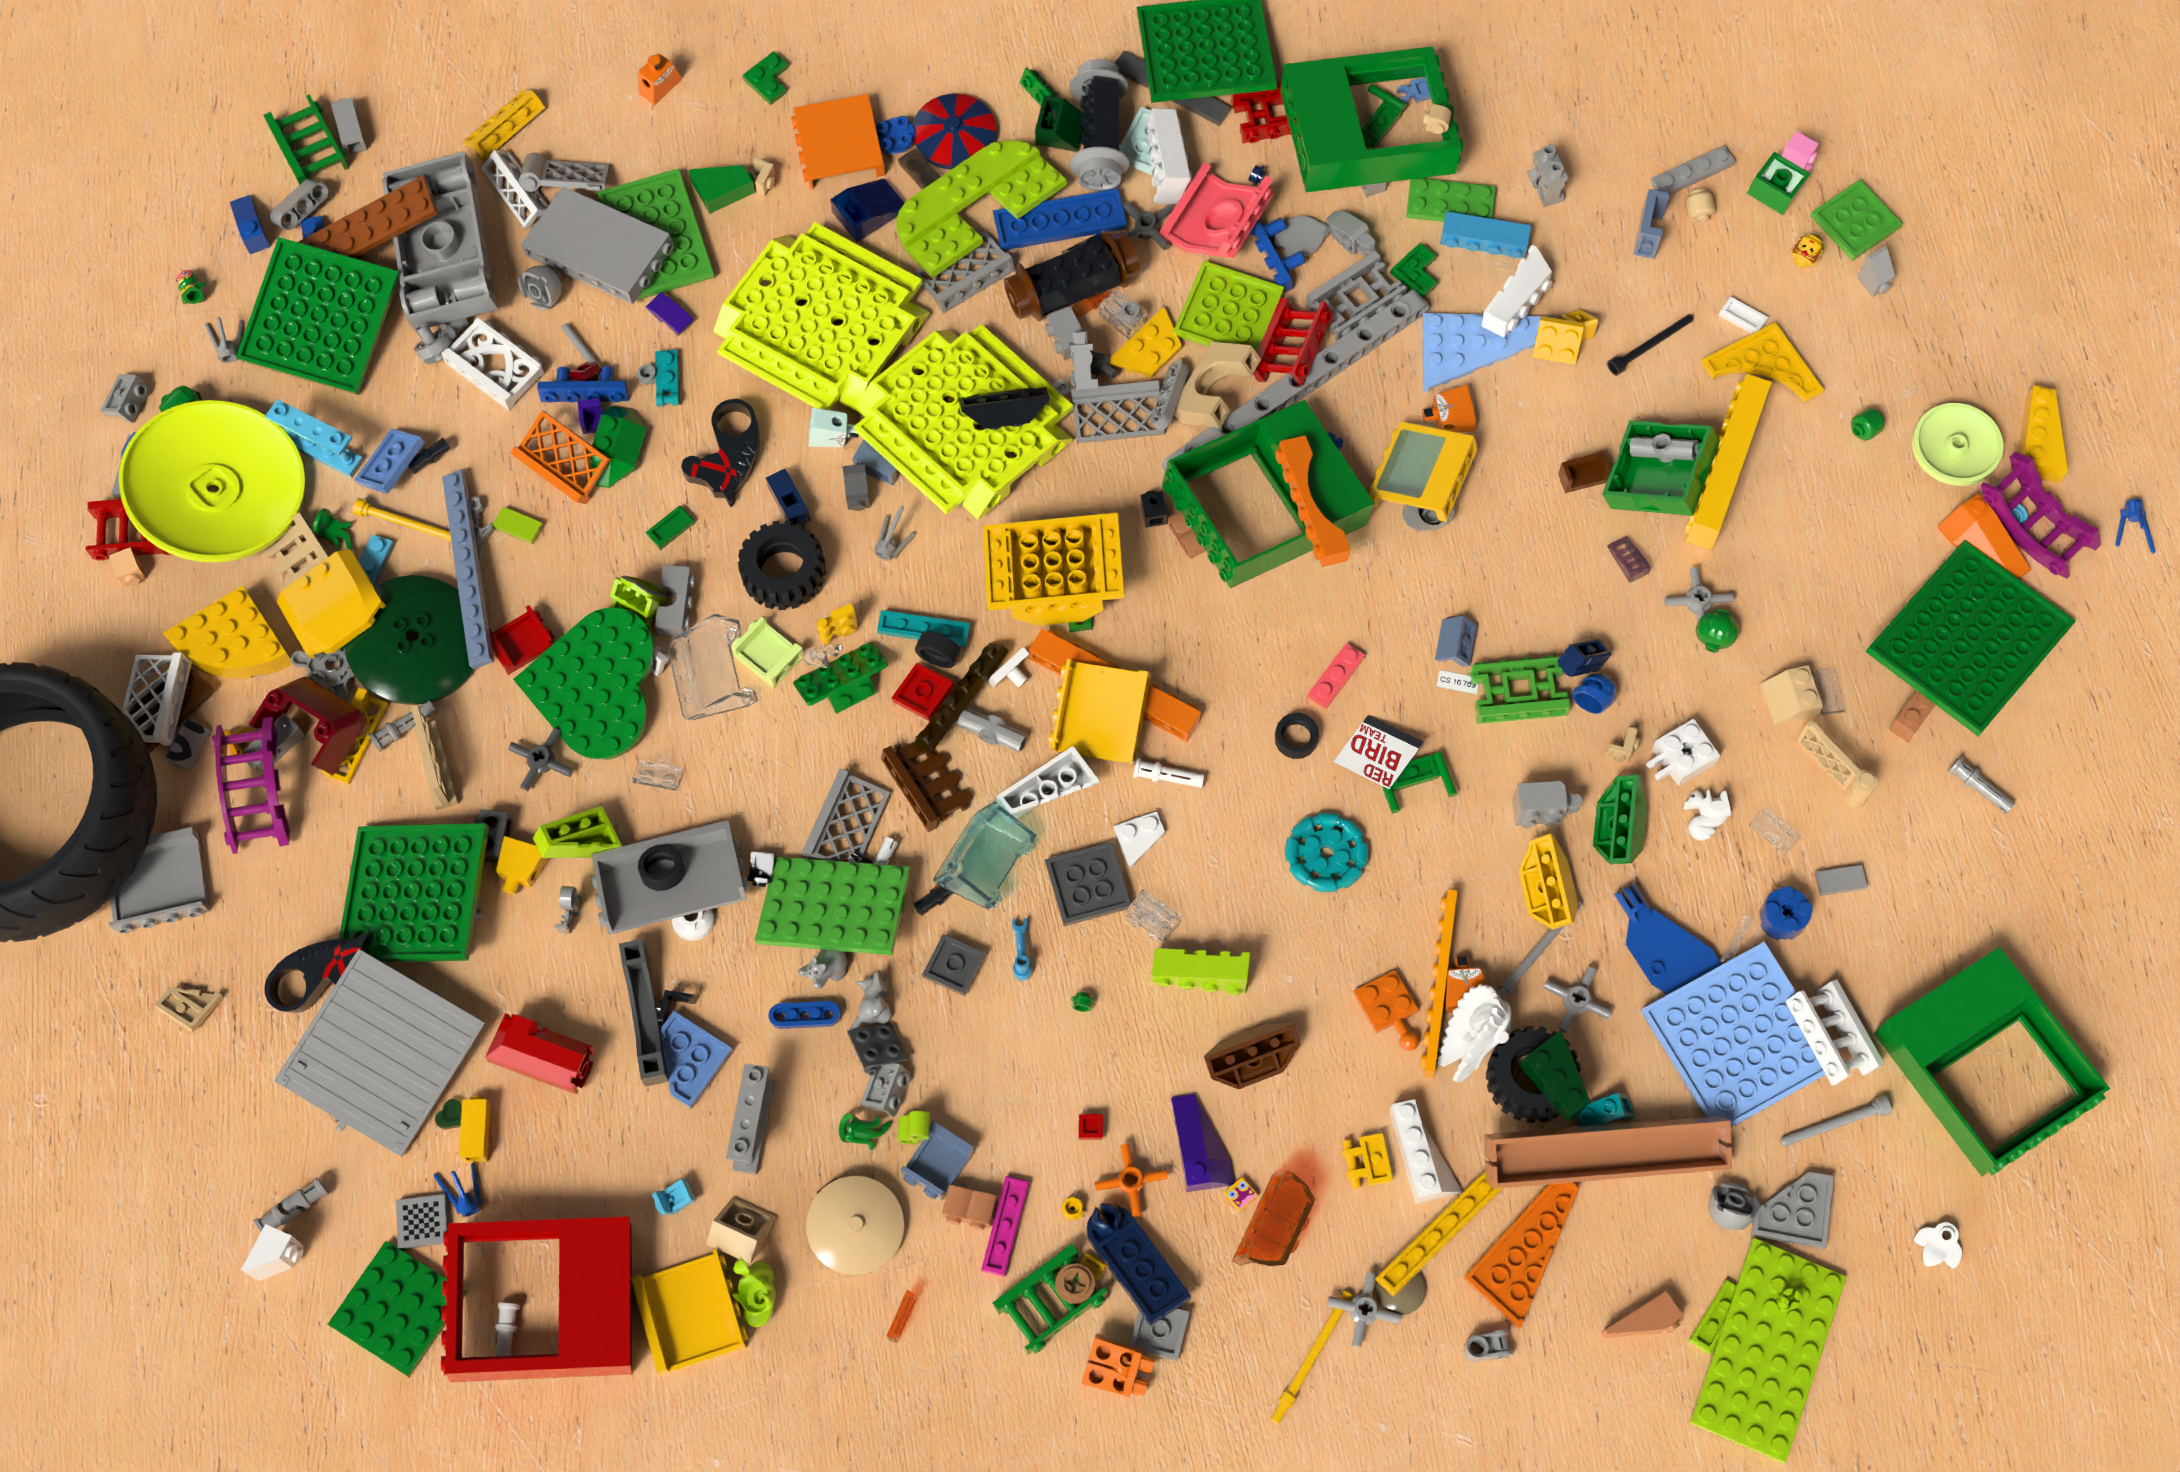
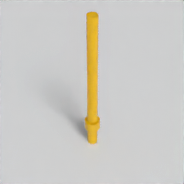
[1270,1291,1353,1424]

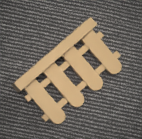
[263,512,331,588]

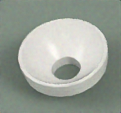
[672,909,715,941]

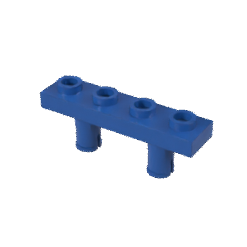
[1249,217,1305,292]
[537,366,629,403]

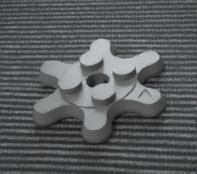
[290,646,355,701]

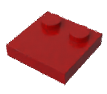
[891,663,955,721]

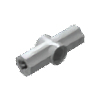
[1630,434,1699,463]
[957,707,1028,753]

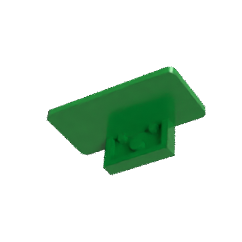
[793,642,888,714]

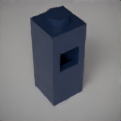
[766,469,811,526]

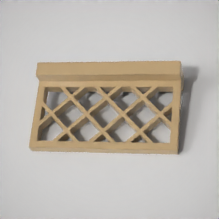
[411,705,459,811]

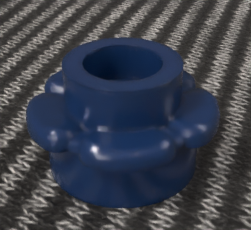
[1248,165,1266,186]

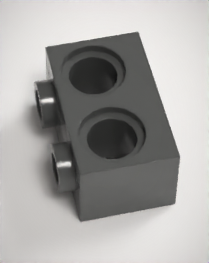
[474,809,512,863]

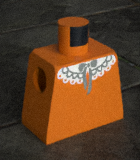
[638,53,682,105]
[1422,385,1476,432]
[1443,956,1486,1013]

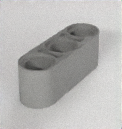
[270,178,328,230]

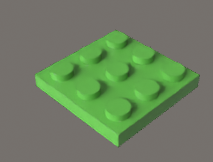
[1810,180,1903,261]

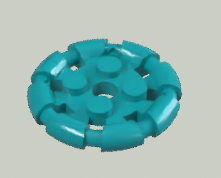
[1285,812,1369,893]

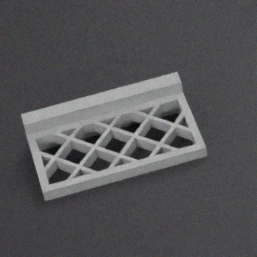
[914,231,1014,314]
[1071,380,1164,444]
[802,768,890,862]

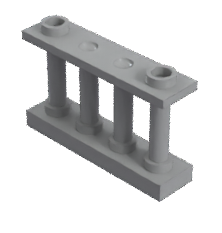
[726,1064,775,1175]

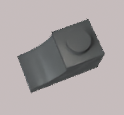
[843,464,870,511]

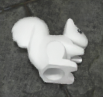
[1683,790,1731,841]

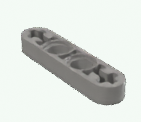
[1150,359,1189,431]

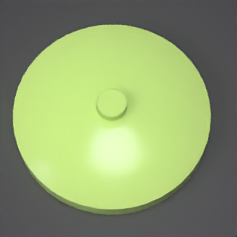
[1912,403,2004,486]

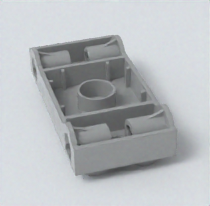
[382,151,498,331]

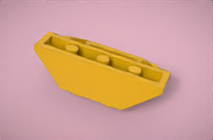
[1518,833,1578,930]

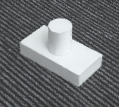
[988,647,1029,688]

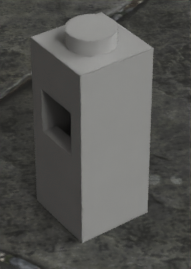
[331,97,367,155]
[243,713,305,773]

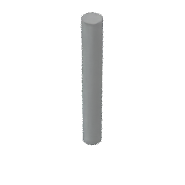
[561,323,601,375]

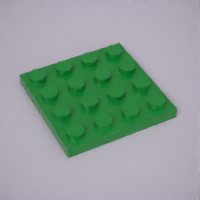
[327,1241,467,1377]

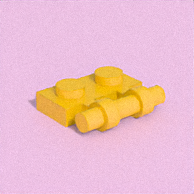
[816,603,858,645]
[1342,1133,1393,1190]

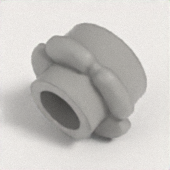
[1120,302,1142,322]
[637,364,656,385]

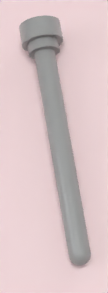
[1780,1096,1892,1146]

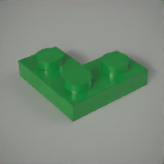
[742,51,788,105]
[1390,243,1437,298]

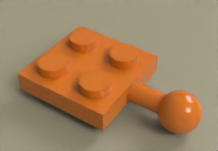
[1353,970,1419,1051]

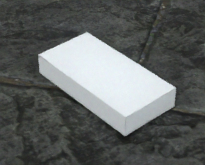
[1718,296,1768,334]

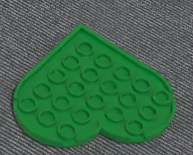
[513,608,655,760]

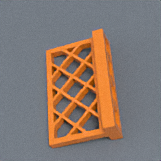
[510,410,611,504]

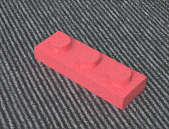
[1307,643,1365,709]

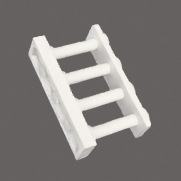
[1786,980,1885,1085]

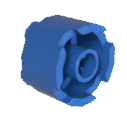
[1759,886,1812,940]

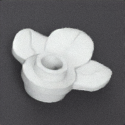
[1914,1222,1962,1269]

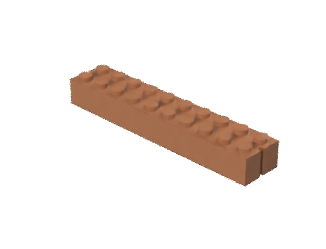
[1484,1115,1732,1189]

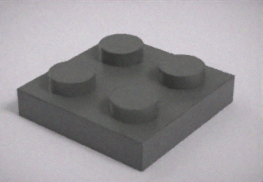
[922,934,986,996]

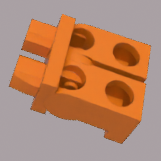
[1081,1333,1155,1397]

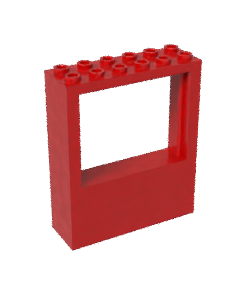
[441,1216,632,1382]

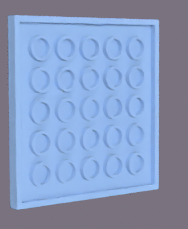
[1640,942,1826,1128]

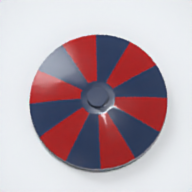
[913,94,996,170]

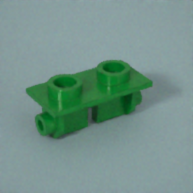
[1019,67,1059,106]

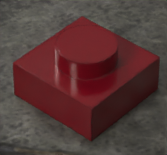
[569,362,601,381]

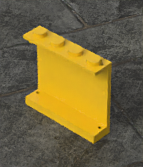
[1049,659,1151,765]

